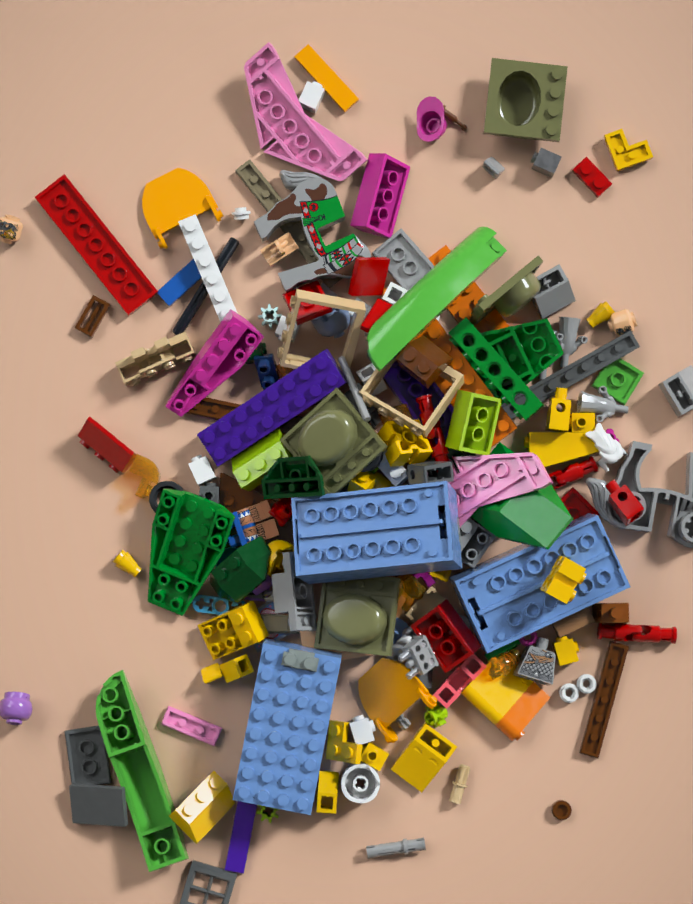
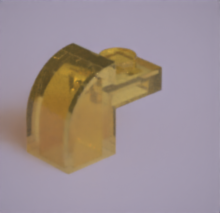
[129,454,161,499]

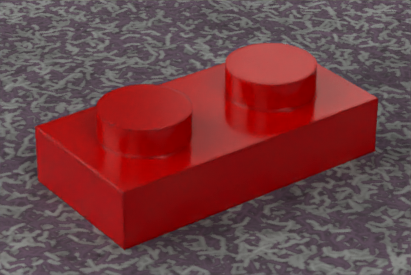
[572,157,612,198]

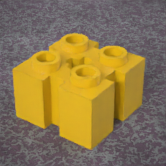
[377,419,433,467]
[540,555,586,604]

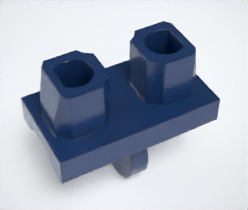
[254,353,280,390]

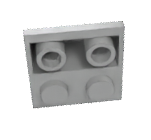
[532,264,576,319]
[658,365,693,417]
[460,518,496,568]

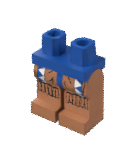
[228,500,279,547]

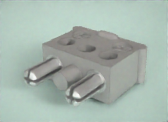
[398,635,438,680]

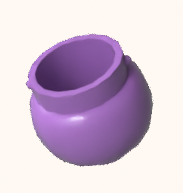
[0,692,32,725]

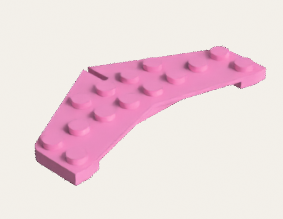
[244,42,368,181]
[449,452,553,527]

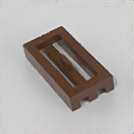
[75,295,110,338]

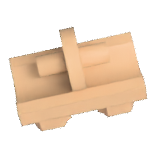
[260,232,299,267]

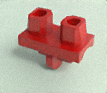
[268,497,295,526]

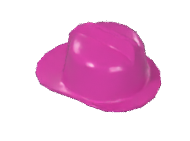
[417,96,447,142]

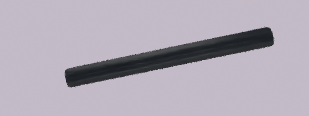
[172,237,239,335]

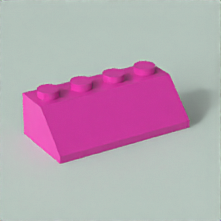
[350,153,410,238]

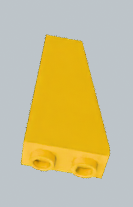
[524,432,599,468]

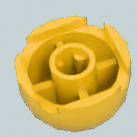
[267,540,294,578]

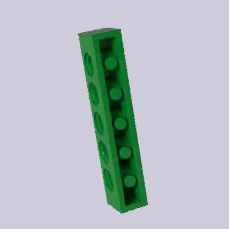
[448,317,544,421]

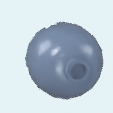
[311,308,350,338]

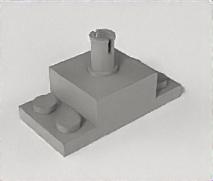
[264,552,317,631]

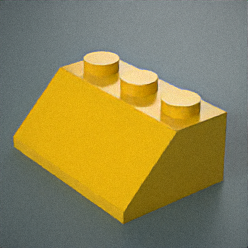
[169,771,235,844]

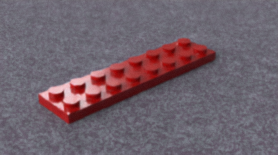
[35,174,158,316]

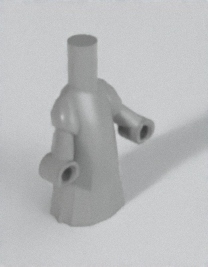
[555,317,588,367]
[577,386,628,423]

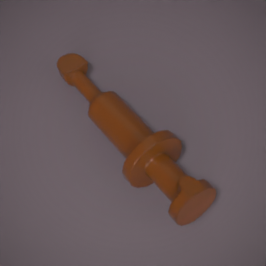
[443,105,467,131]

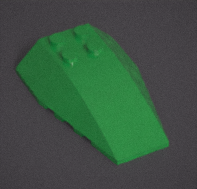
[458,319,564,405]

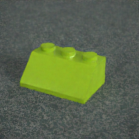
[445,389,502,455]
[231,428,294,491]

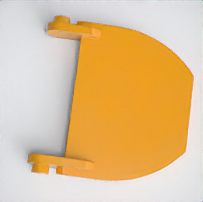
[142,168,224,249]
[358,658,437,743]

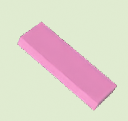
[161,706,222,746]

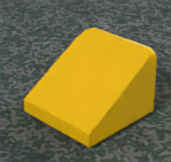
[201,663,223,684]

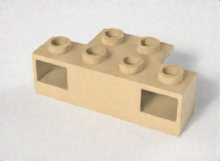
[115,332,196,387]

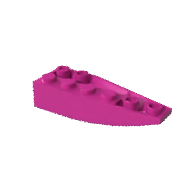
[165,309,264,417]

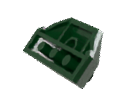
[261,456,325,499]
[209,536,272,603]

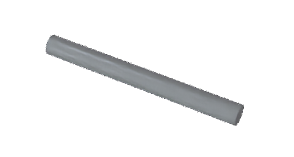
[338,356,371,422]

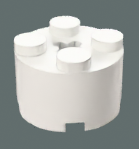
[341,762,380,803]

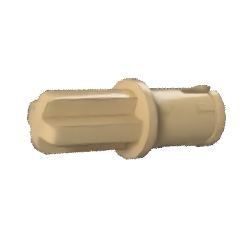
[449,764,470,804]

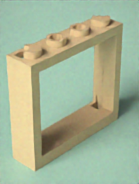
[277,289,366,372]
[359,354,464,438]

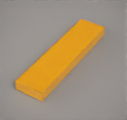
[294,44,359,112]

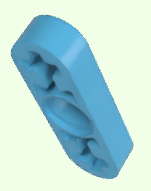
[192,595,246,615]

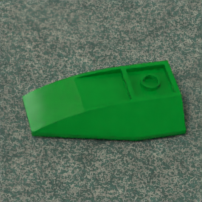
[148,488,235,616]

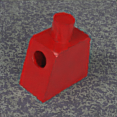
[605,479,644,526]

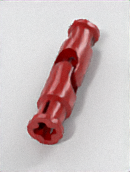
[415,394,454,474]
[548,456,598,490]
[597,623,677,644]

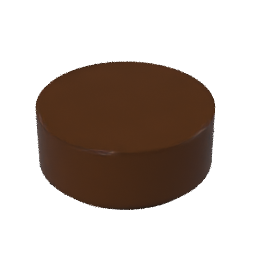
[551,800,572,820]

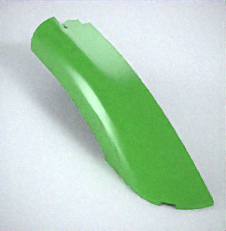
[366,227,507,372]
[96,670,189,872]

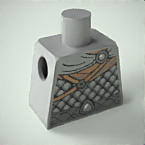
[513,637,556,686]

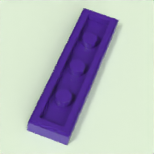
[225,801,257,874]

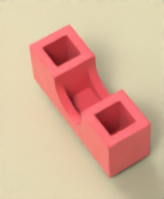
[432,654,487,709]

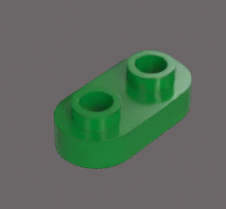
[484,640,521,662]

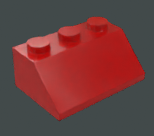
[78,416,138,474]
[411,599,482,673]

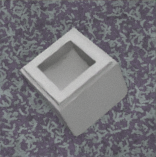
[483,157,505,179]

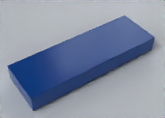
[157,259,202,307]

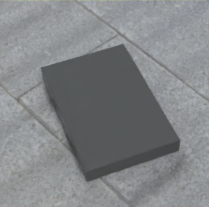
[64,725,112,785]
[69,784,128,827]

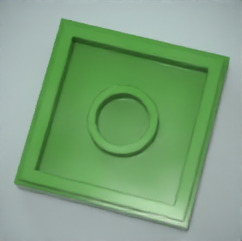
[592,358,644,405]

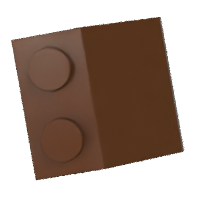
[396,335,453,389]

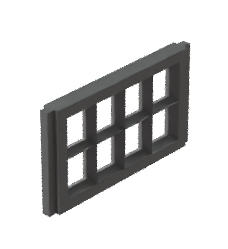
[180,860,237,904]

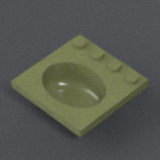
[483,58,568,142]
[469,255,543,326]
[280,388,388,494]
[314,577,401,657]

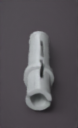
[366,837,426,859]

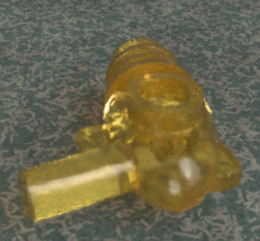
[395,574,426,611]
[489,649,521,680]

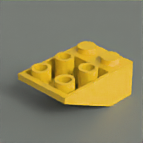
[197,600,269,660]
[391,722,457,793]

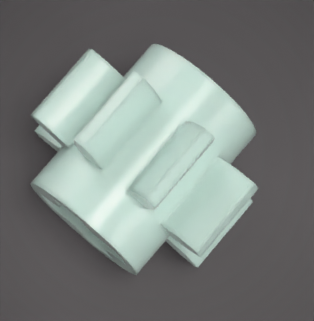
[258,304,282,329]

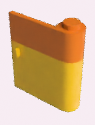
[461,654,551,741]

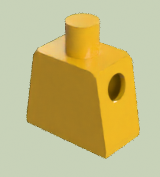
[545,387,571,432]

